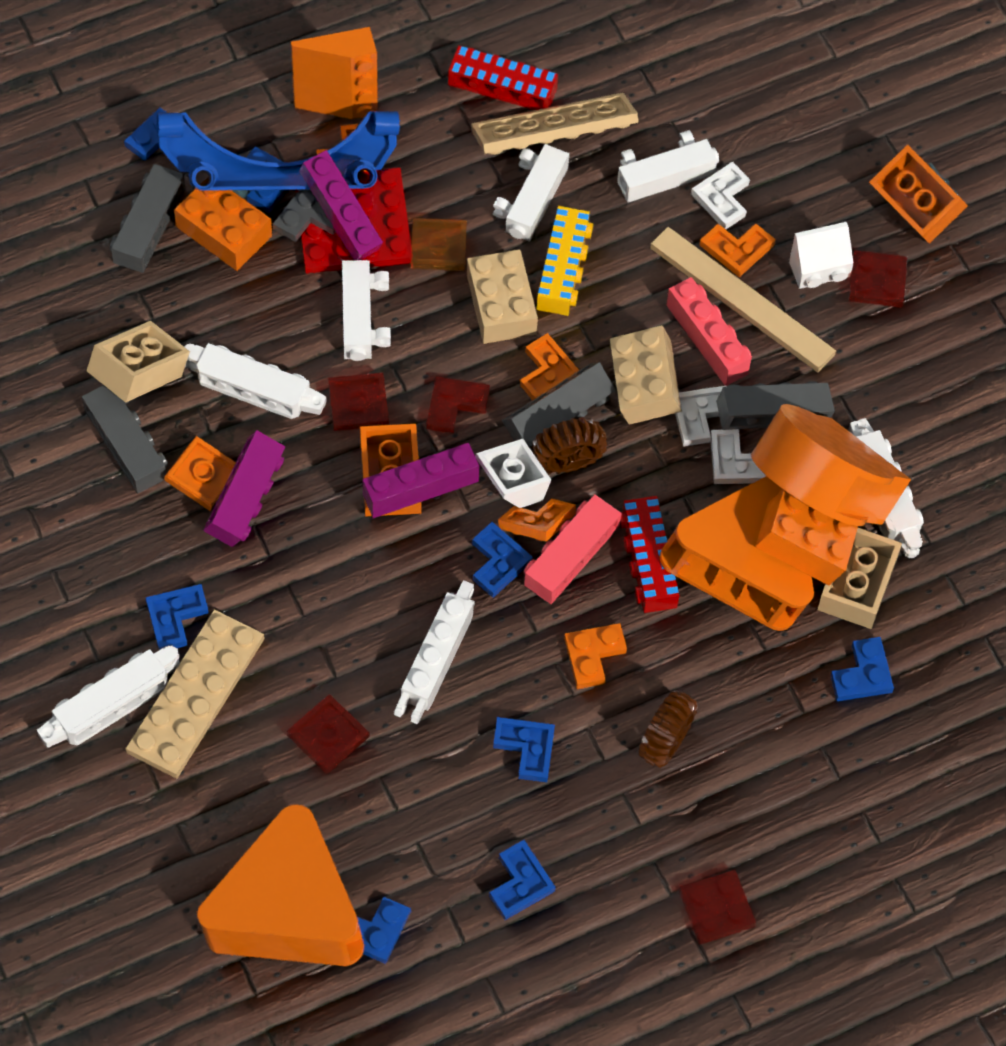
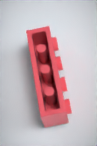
[666,277,752,386]
[524,495,622,604]

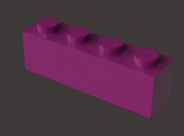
[299,150,383,261]
[203,430,285,547]
[363,443,479,518]

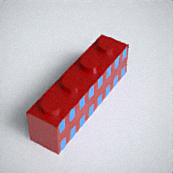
[448,46,558,110]
[620,496,679,613]

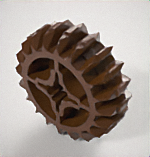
[532,417,607,474]
[639,690,698,768]

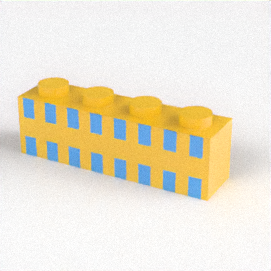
[537,206,593,316]

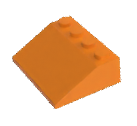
[291,27,378,119]

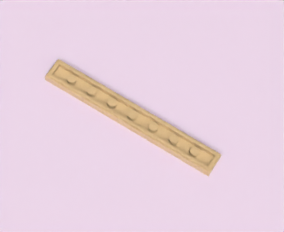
[650,227,836,372]

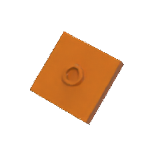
[164,436,236,511]

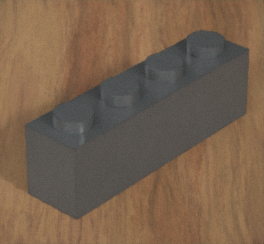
[109,164,185,273]
[502,362,616,450]
[716,381,835,430]
[82,385,168,494]

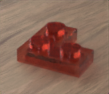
[426,377,490,433]

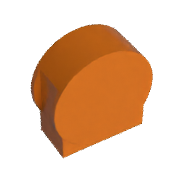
[751,404,911,526]

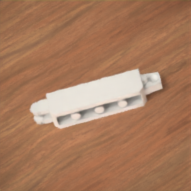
[184,343,326,419]
[849,418,923,558]
[394,580,475,724]
[37,645,180,748]

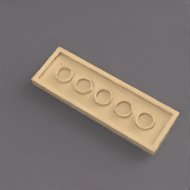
[471,93,638,154]
[126,609,265,779]

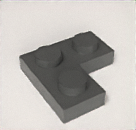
[273,189,336,242]

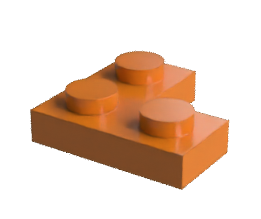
[699,224,776,277]
[520,333,579,400]
[498,499,576,542]
[564,623,627,689]

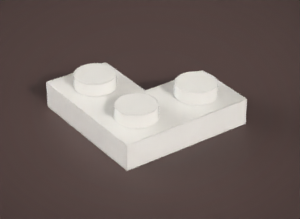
[691,162,750,229]
[675,386,727,447]
[710,429,766,484]

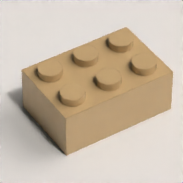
[467,250,538,344]
[87,321,190,402]
[610,325,682,425]
[818,528,902,629]

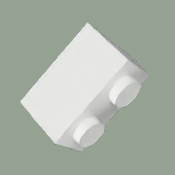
[789,222,853,289]
[475,439,551,508]

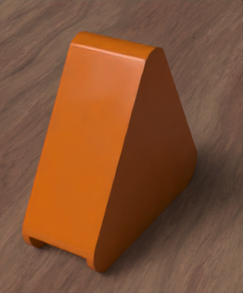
[660,476,814,631]
[197,805,364,966]

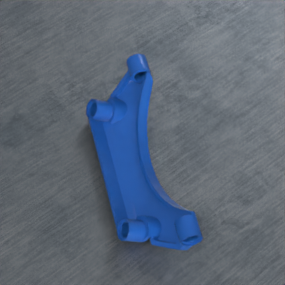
[157,111,400,191]

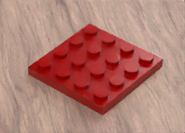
[296,168,413,274]

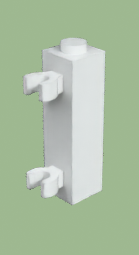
[617,130,719,203]
[493,144,569,241]
[342,260,391,361]

